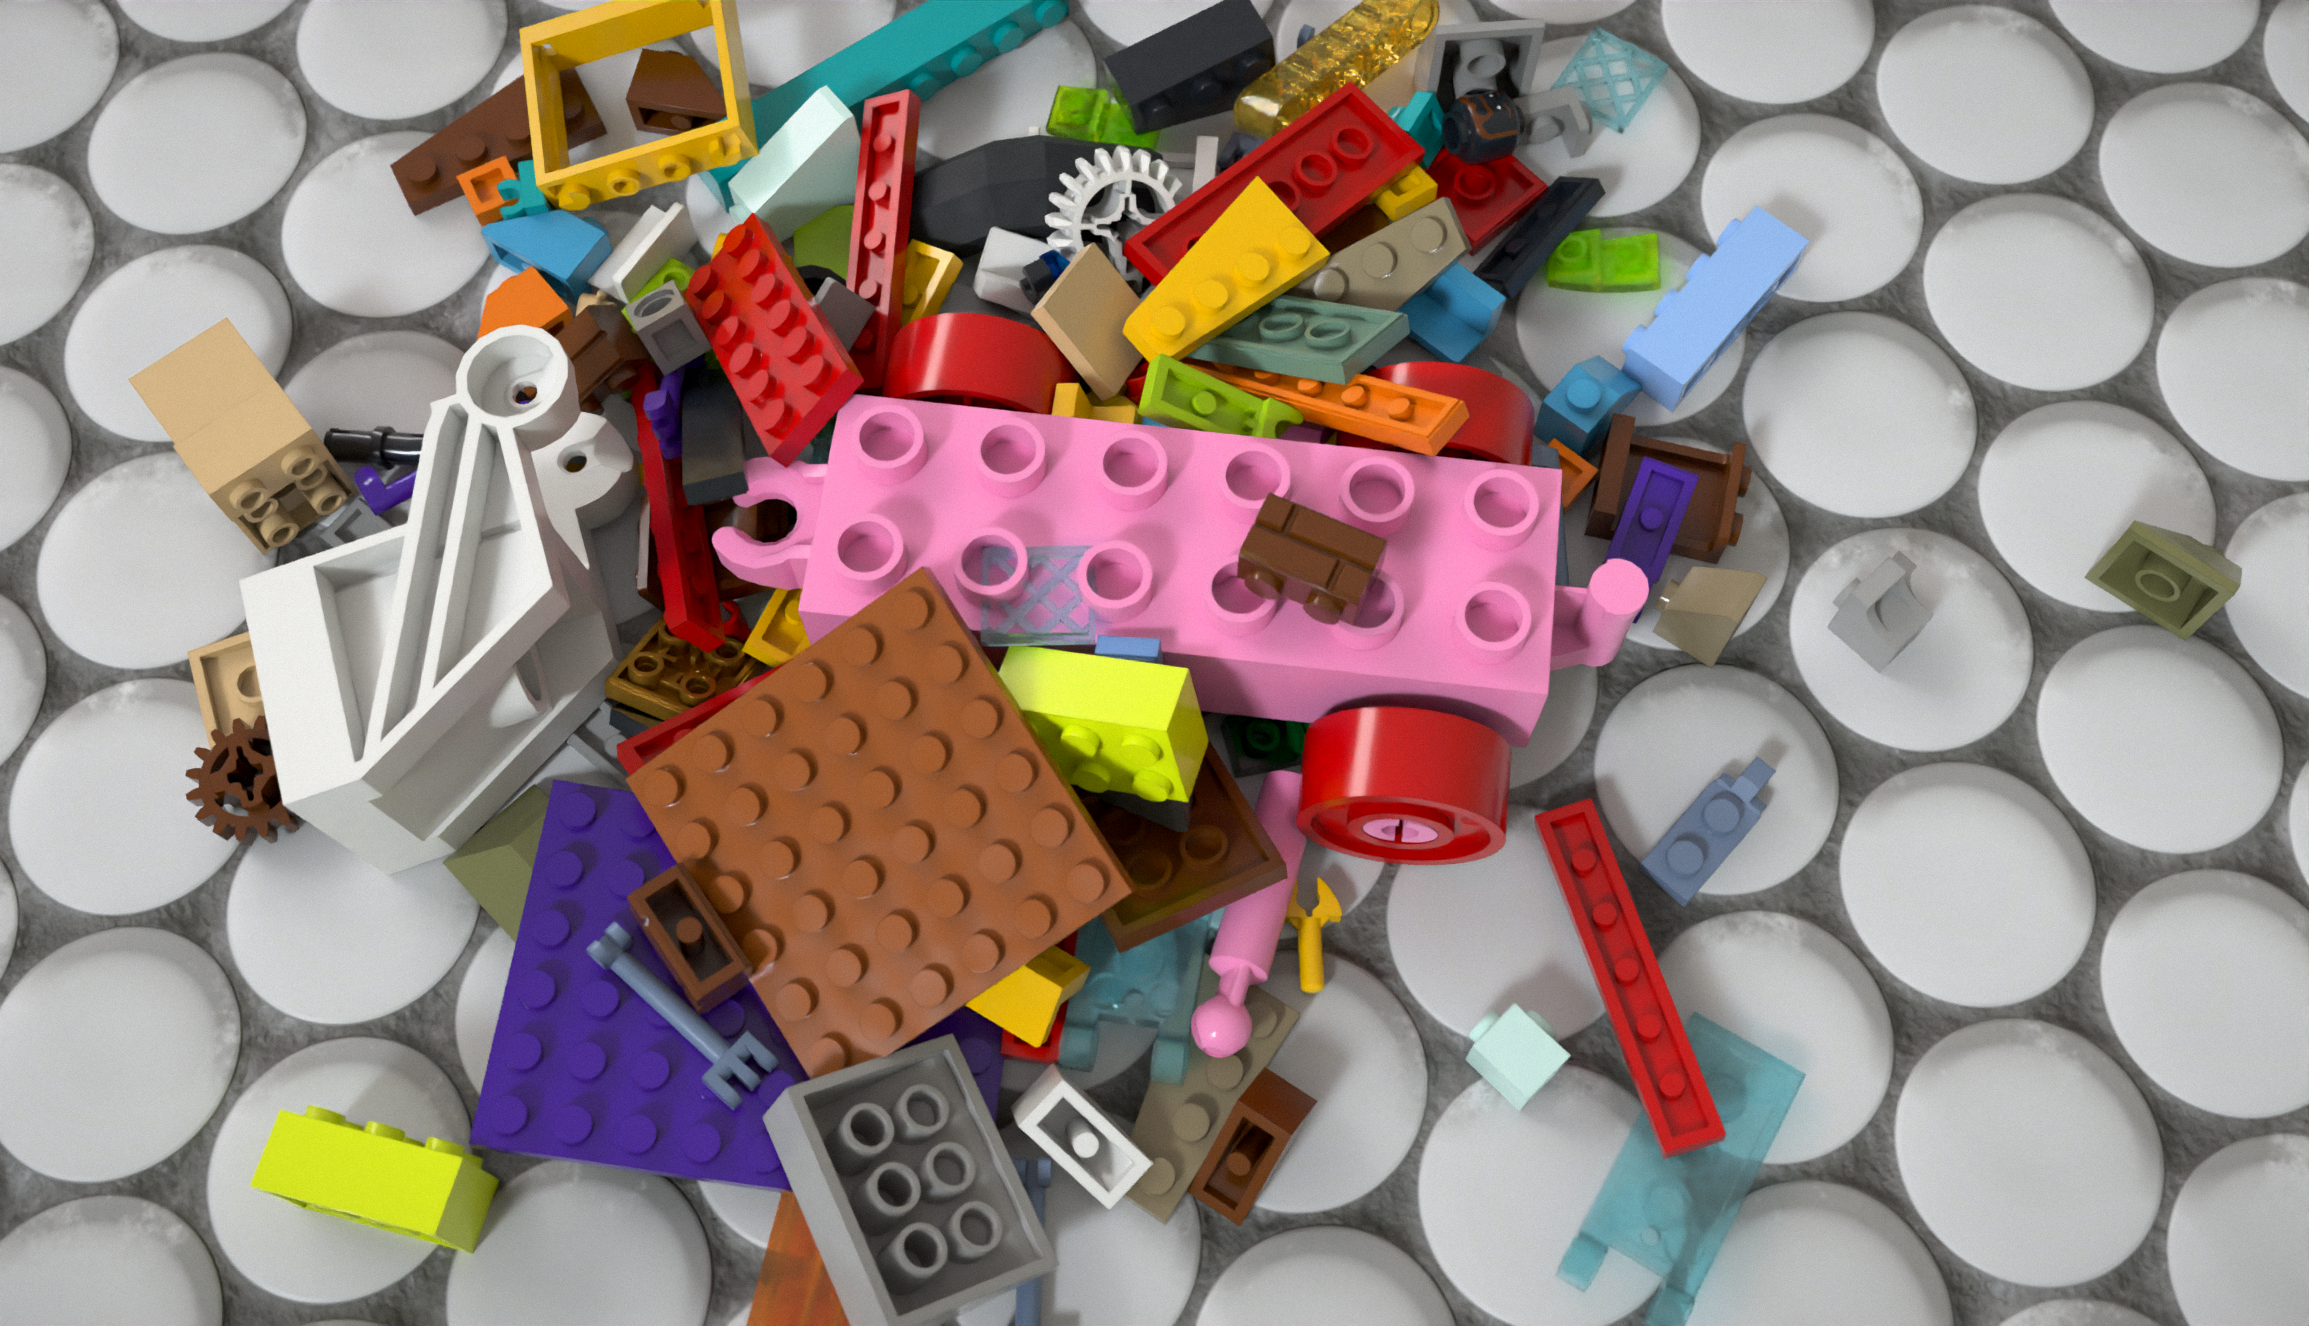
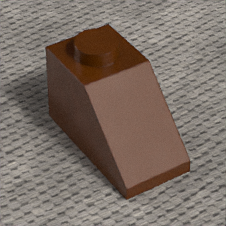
[625,48,727,136]
[1187,1067,1317,1227]

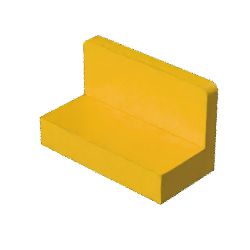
[965,946,1091,1047]

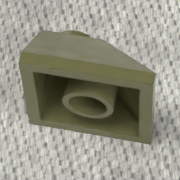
[2084,520,2242,641]
[442,784,550,943]

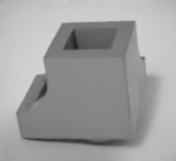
[1827,551,1934,673]

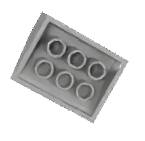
[762,1033,1060,1326]

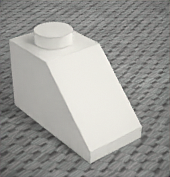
[1010,1062,1153,1211]

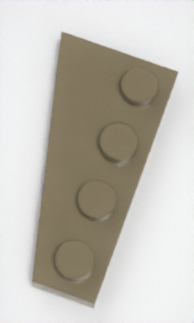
[1281,197,1472,312]
[1123,948,1300,1226]

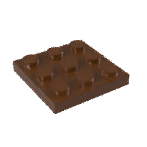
[1075,739,1288,954]

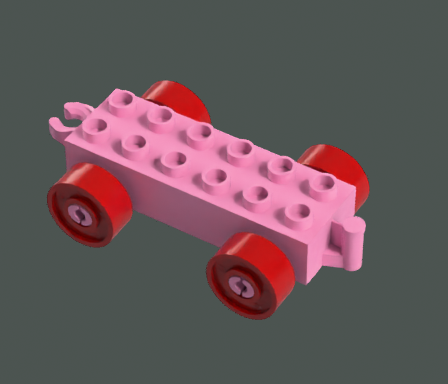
[712,313,1649,865]

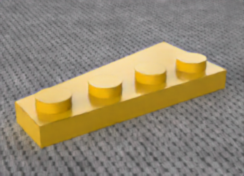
[1122,175,1330,363]

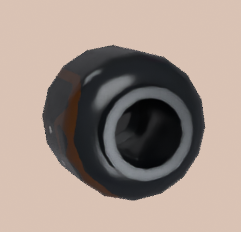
[1442,90,1525,165]

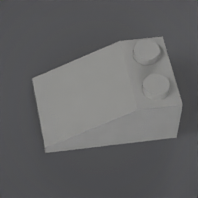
[1412,18,1545,115]

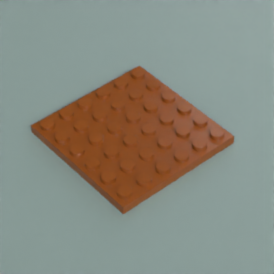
[625,567,1138,1080]

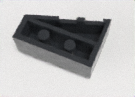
[1103,0,1279,136]

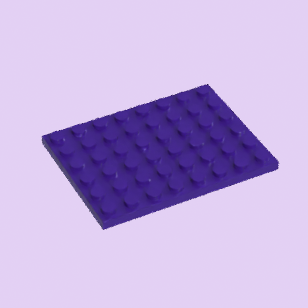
[469,779,1005,1195]

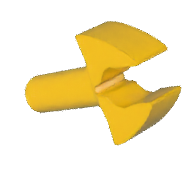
[1283,877,1342,993]

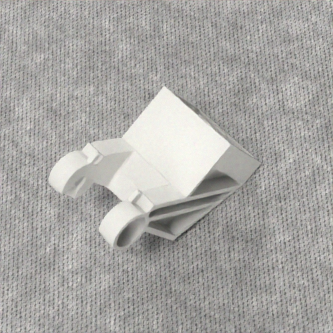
[239,324,640,875]

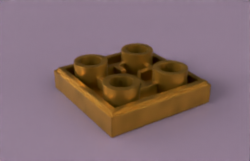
[605,614,766,721]

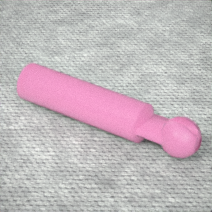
[1191,770,1308,1058]

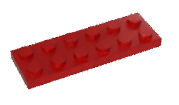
[1122,81,1426,287]
[684,212,865,468]

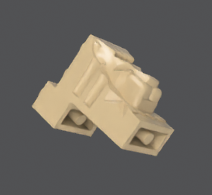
[128,317,358,555]

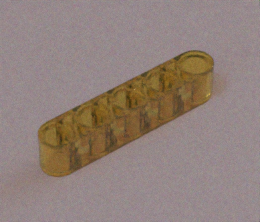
[1233,0,1440,141]

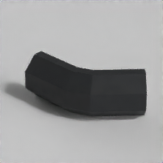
[908,135,1163,260]

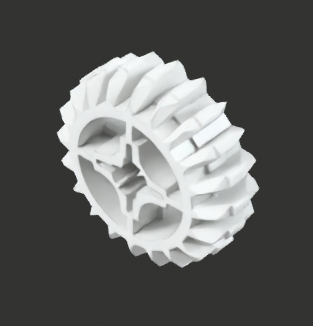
[1044,145,1187,293]

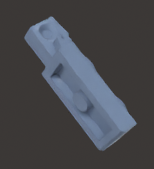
[1637,757,1776,907]

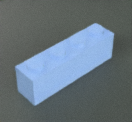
[1621,205,1810,412]

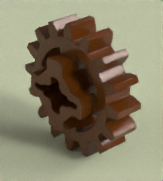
[185,715,300,846]

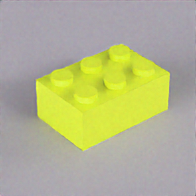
[998,644,1209,802]
[250,1105,499,1254]

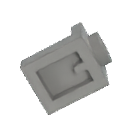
[1512,85,1593,158]

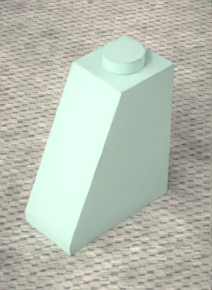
[728,85,861,243]

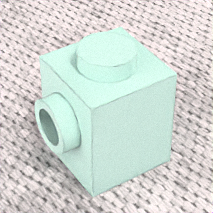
[1465,1003,1571,1112]

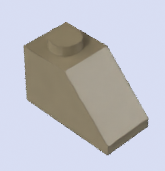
[1653,566,1768,668]

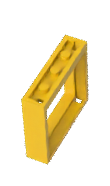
[519,0,759,212]

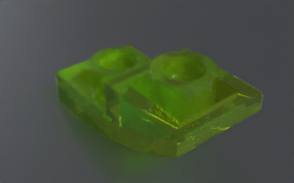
[1046,85,1161,150]
[1547,229,1661,293]

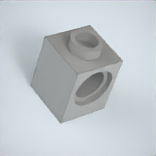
[625,280,713,376]

